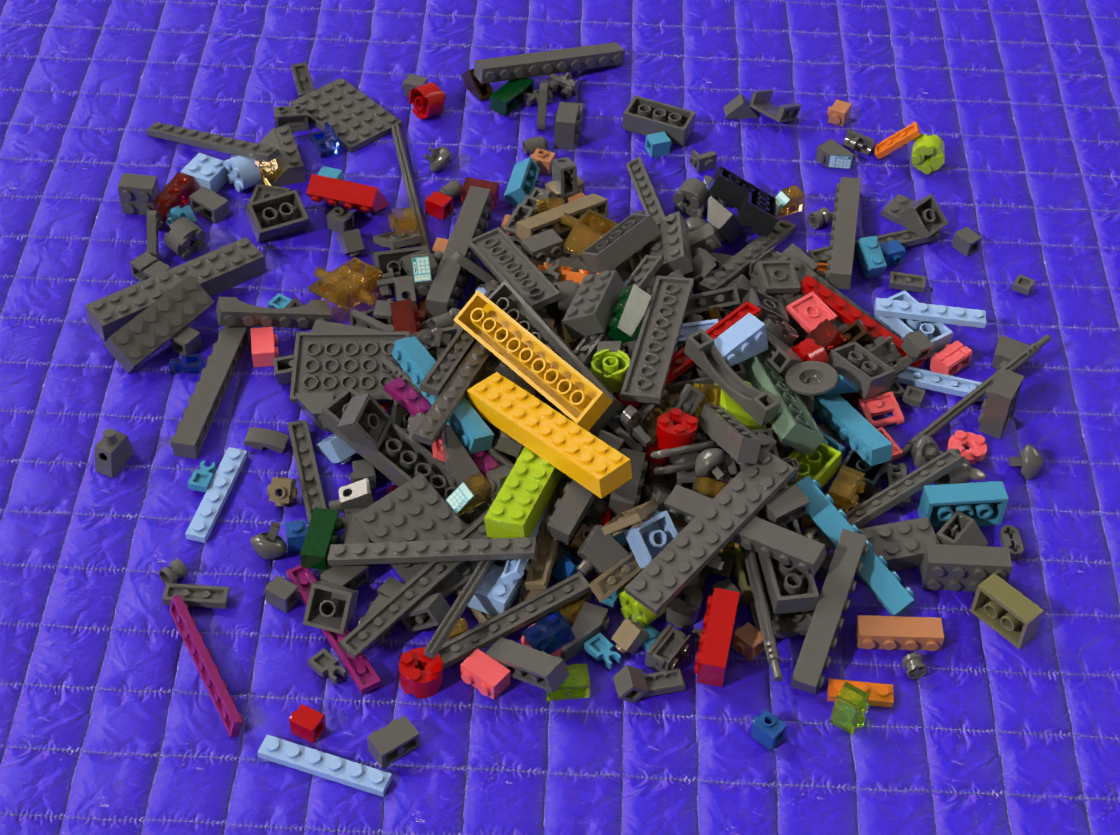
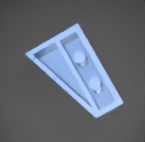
[714,313,768,367]

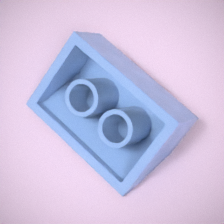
[315,434,359,464]

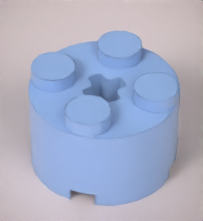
[224,155,261,192]

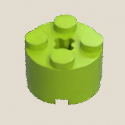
[911,134,945,174]
[591,349,630,394]
[618,590,666,628]

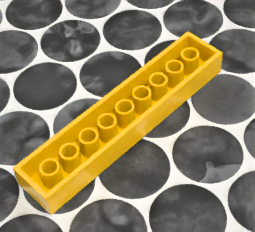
[453,290,613,431]
[466,372,632,499]

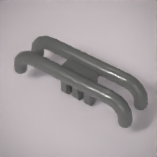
[650,441,717,475]

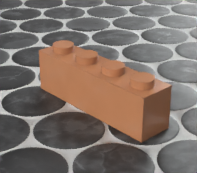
[854,615,944,651]

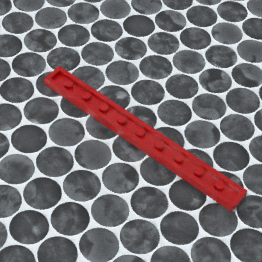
[618,301,761,408]

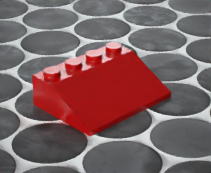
[306,174,388,213]

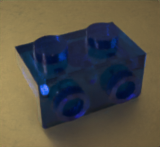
[309,122,341,158]
[522,610,575,655]

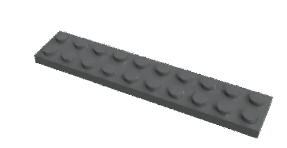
[620,276,694,404]
[625,448,796,615]

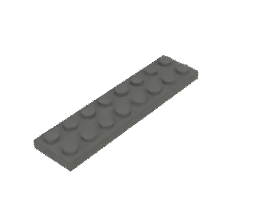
[467,227,562,311]

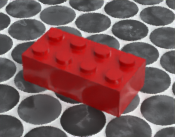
[694,587,740,687]

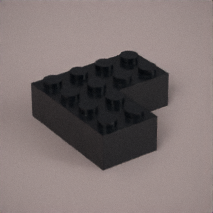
[708,166,779,237]

